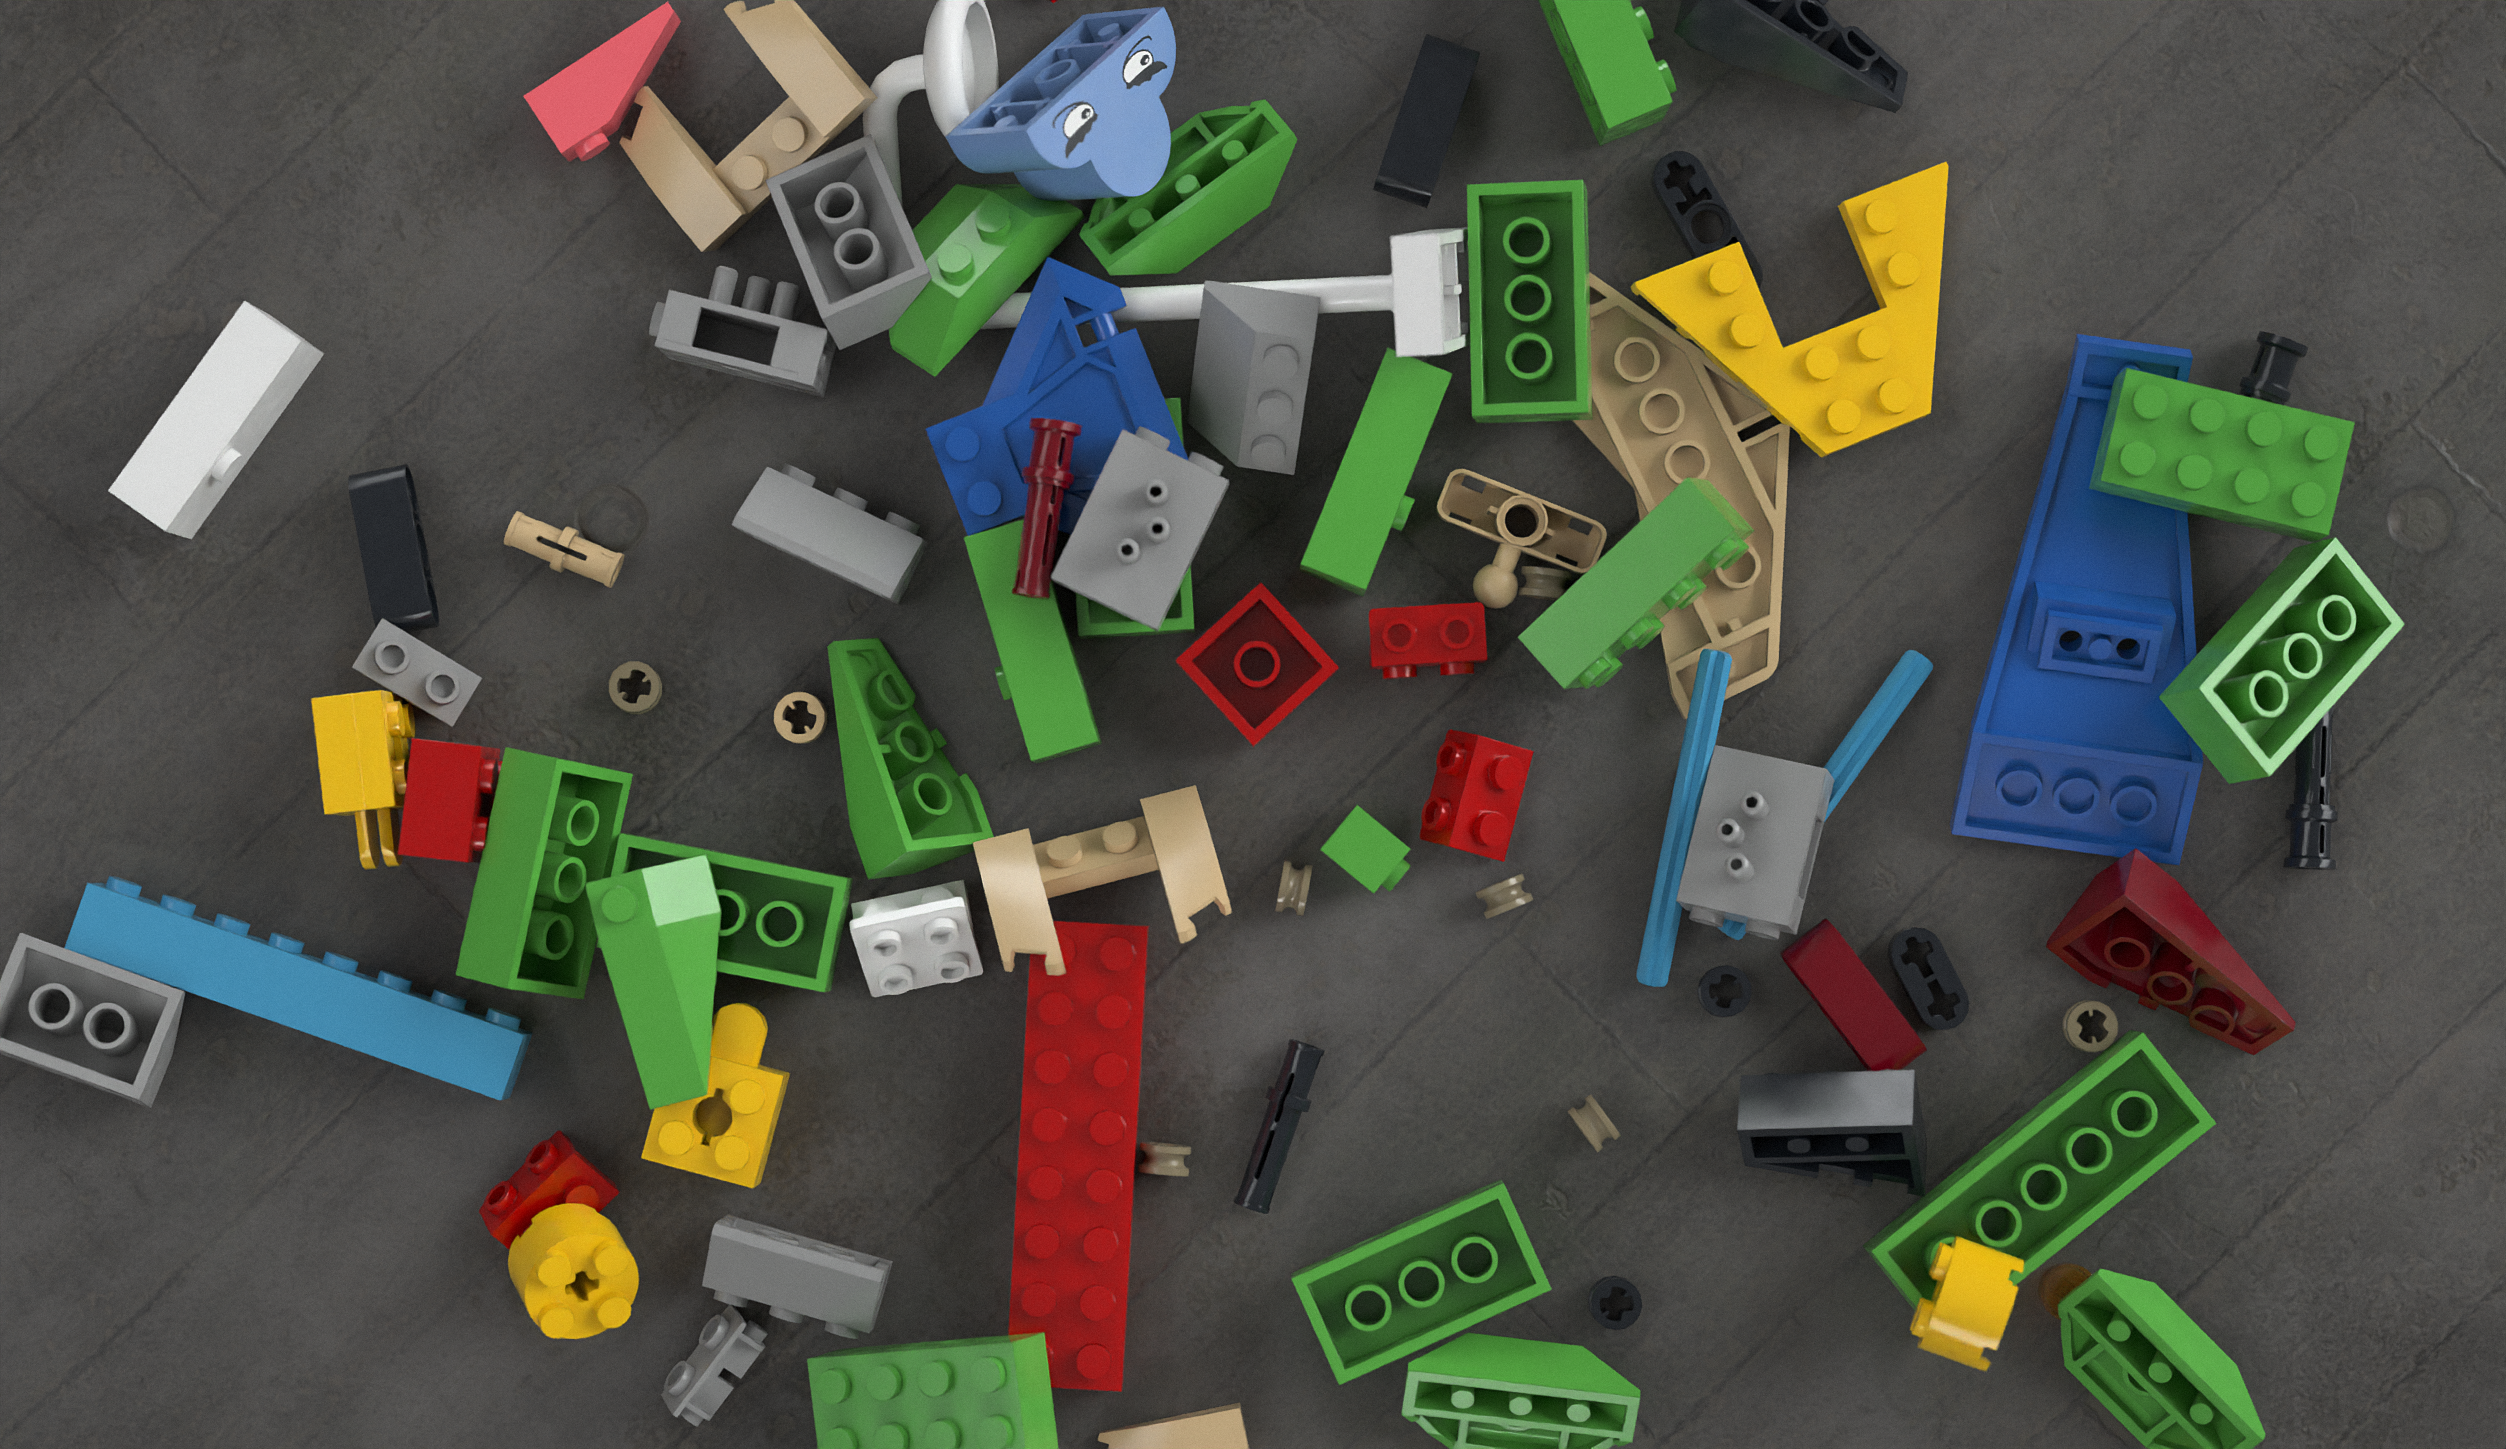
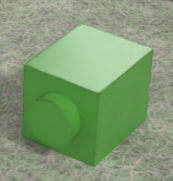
[1320,805,1411,894]

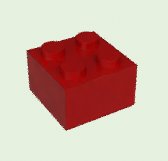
[1175,582,1339,748]
[398,738,502,863]

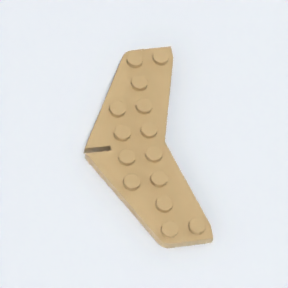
[1572,272,1790,719]

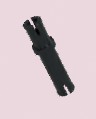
[1233,1039,1325,1214]

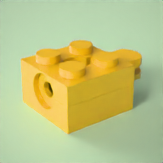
[311,690,415,870]
[641,1003,790,1188]

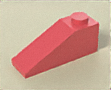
[524,2,681,162]

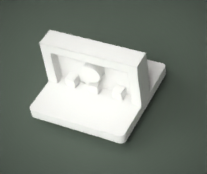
[849,880,983,997]

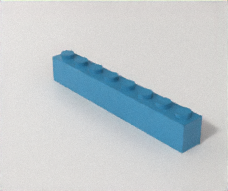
[64,876,533,1101]

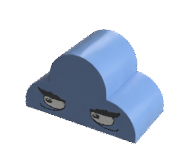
[945,7,1176,201]

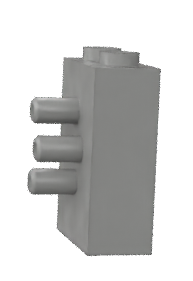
[649,266,837,397]
[1051,426,1229,632]
[1676,745,1834,940]

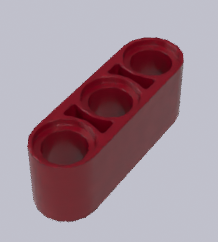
[1780,918,1927,1071]

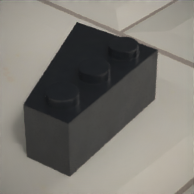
[1737,1069,1927,1197]

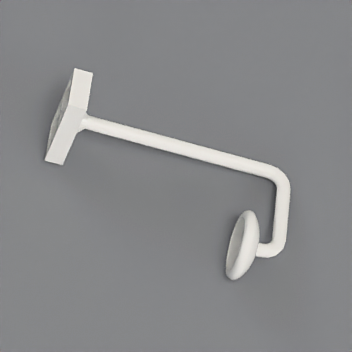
[863,0,1470,356]

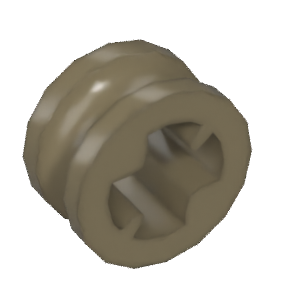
[1518,566,1572,601]
[609,661,662,714]
[1275,861,1313,916]
[1475,873,1533,919]
[2062,1000,2118,1052]
[1567,1094,1621,1153]
[1138,1142,1191,1176]

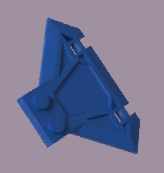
[926,257,1188,536]

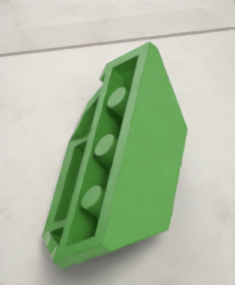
[1079,99,1297,276]
[889,184,1084,377]
[2058,1268,2266,1449]
[1401,1333,1640,1449]

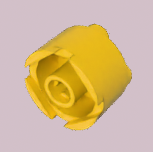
[508,1203,639,1339]
[1909,1236,2025,1372]

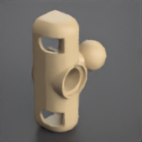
[1436,469,1607,609]

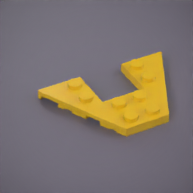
[1630,162,1949,458]

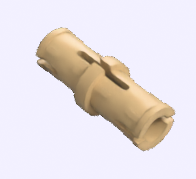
[504,511,625,588]

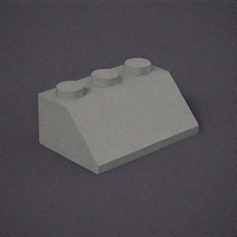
[765,134,932,350]
[1187,280,1320,475]
[731,463,928,605]
[0,933,185,1108]
[702,1214,893,1339]

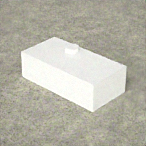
[108,301,324,539]

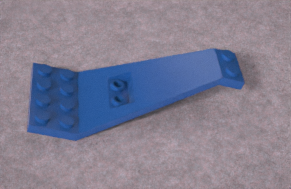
[1950,334,2203,865]

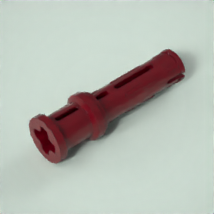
[1012,418,1082,599]

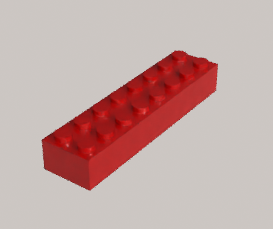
[1008,920,1149,1392]

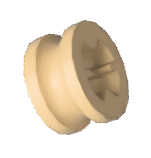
[774,692,827,743]

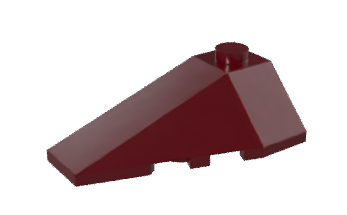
[2046,848,2296,1055]

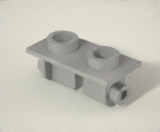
[352,618,482,727]
[661,1304,768,1426]

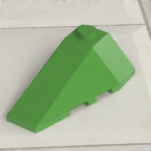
[827,638,994,879]
[585,854,722,1110]

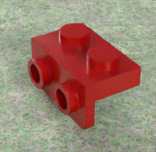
[1368,602,1487,679]
[1419,729,1534,862]
[479,1130,620,1250]

